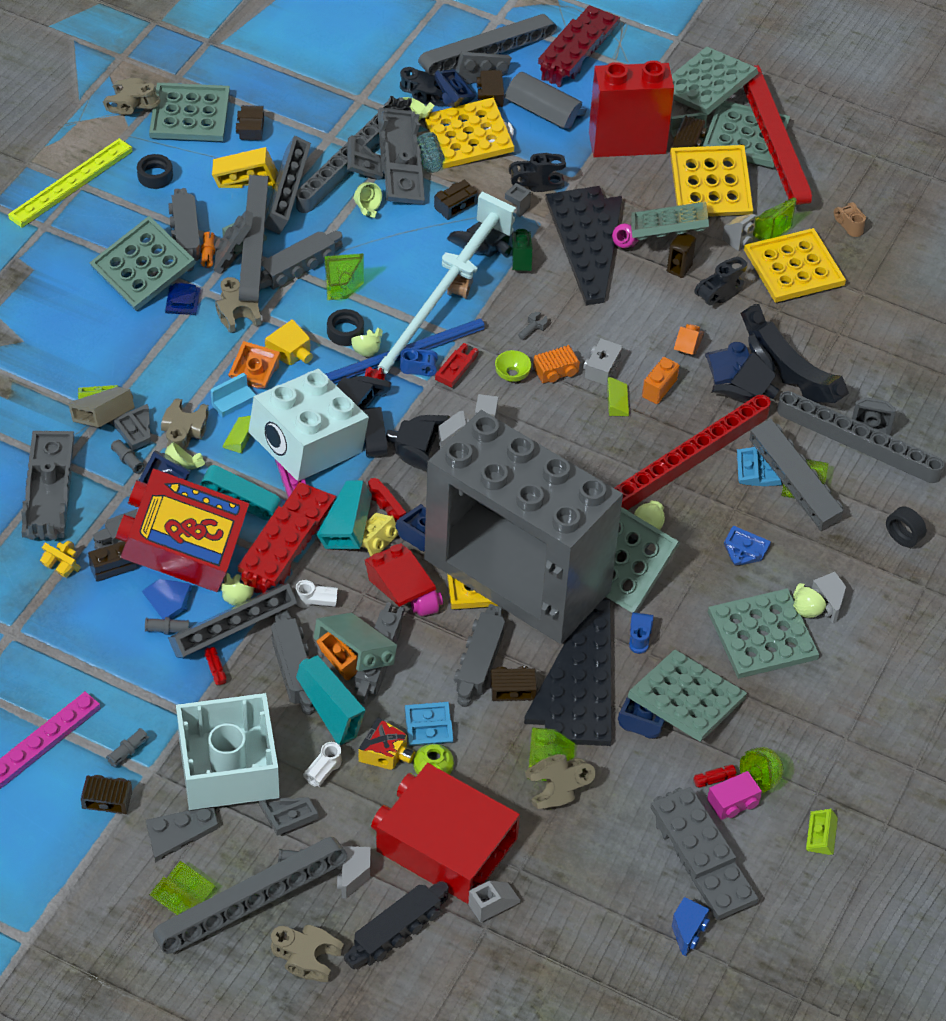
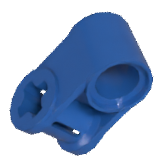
[399,348,438,376]
[629,612,654,654]

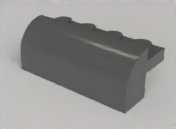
[504,72,587,129]

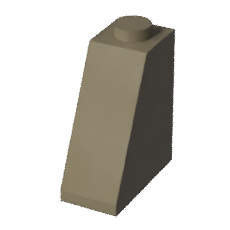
[68,387,135,427]

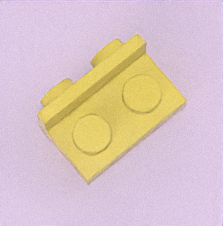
[361,513,398,556]

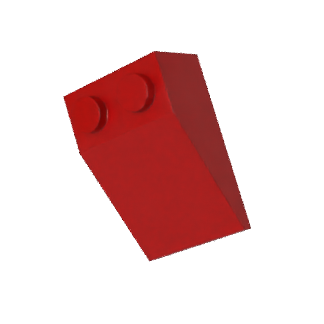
[365,543,436,607]

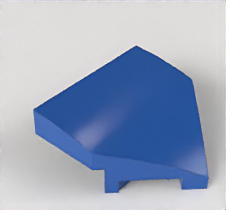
[724,526,771,565]
[142,579,192,620]

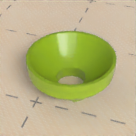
[495,350,531,382]
[413,744,454,775]

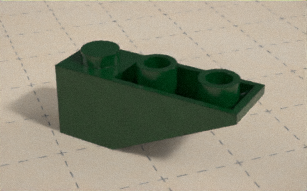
[512,229,533,271]

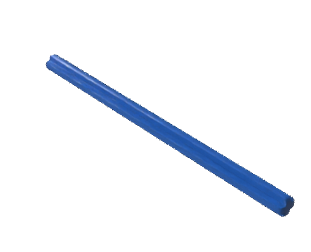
[325,318,485,383]

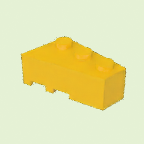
[212,147,278,189]

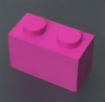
[707,771,762,820]

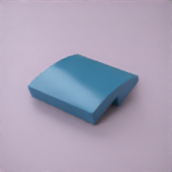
[737,447,782,486]
[404,702,453,746]

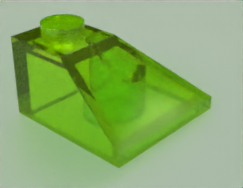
[753,197,797,241]
[325,253,364,300]

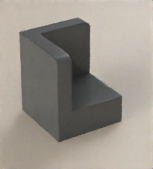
[505,183,531,217]

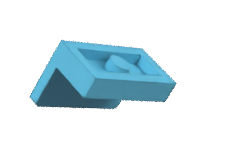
[211,373,256,418]

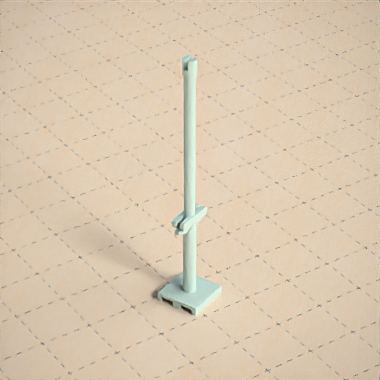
[378,191,516,374]

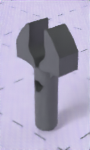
[518,312,547,340]

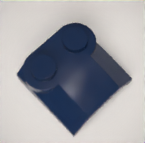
[435,69,476,107]
[705,342,749,385]
[139,450,191,484]
[395,504,426,552]
[618,688,665,738]

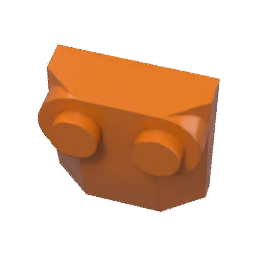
[228,341,281,389]

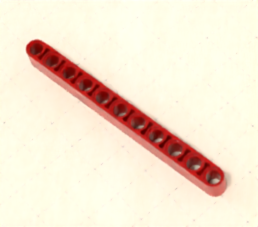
[743,65,812,206]
[614,395,771,510]

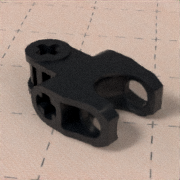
[399,67,445,106]
[508,153,566,192]
[694,257,748,306]

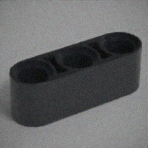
[361,407,388,457]

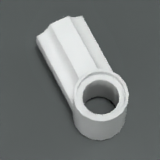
[295,580,338,608]
[303,742,342,787]

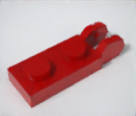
[435,343,479,388]
[368,478,406,522]

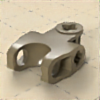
[103,78,161,114]
[215,277,261,333]
[161,398,209,451]
[525,754,595,809]
[271,925,344,982]

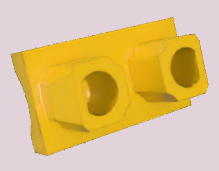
[40,541,81,578]

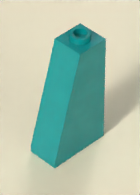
[317,480,372,549]
[296,655,366,746]

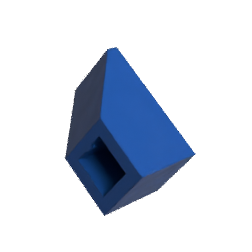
[672,897,710,956]

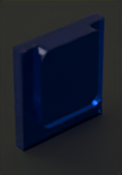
[165,283,201,315]

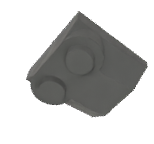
[852,397,896,435]

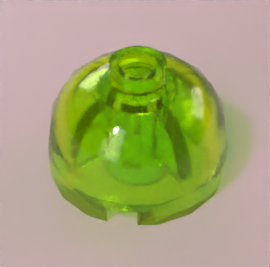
[739,747,784,793]

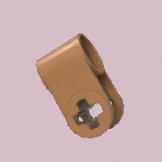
[834,202,866,237]
[447,274,473,299]

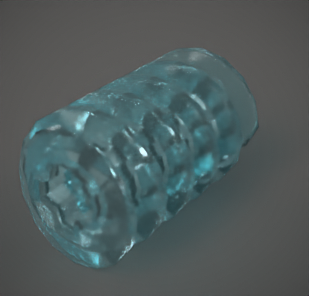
[417,132,445,173]

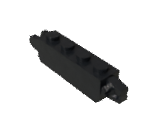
[344,881,449,970]

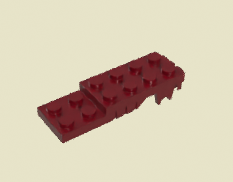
[538,5,620,87]

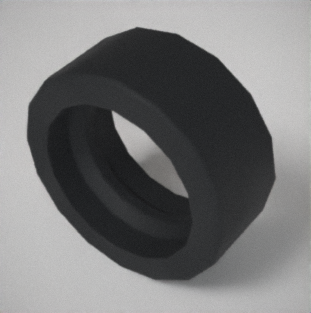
[137,154,173,189]
[327,309,364,346]
[886,506,927,547]

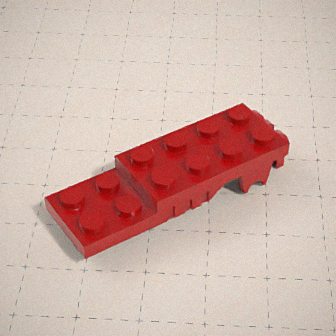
[238,482,336,594]

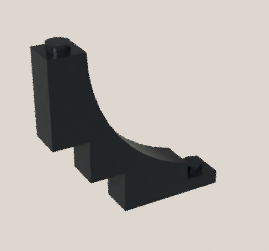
[740,304,849,403]

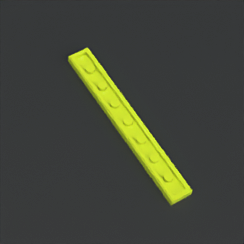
[8,138,133,228]

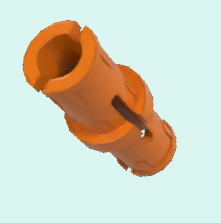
[200,232,216,268]

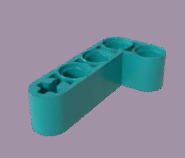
[200,465,282,521]

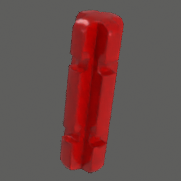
[205,647,227,686]
[693,764,737,788]

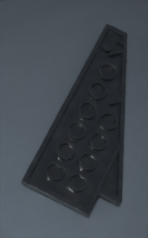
[545,186,622,306]
[524,599,611,746]

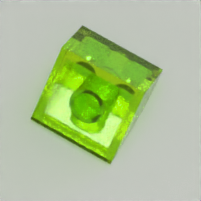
[528,727,575,781]

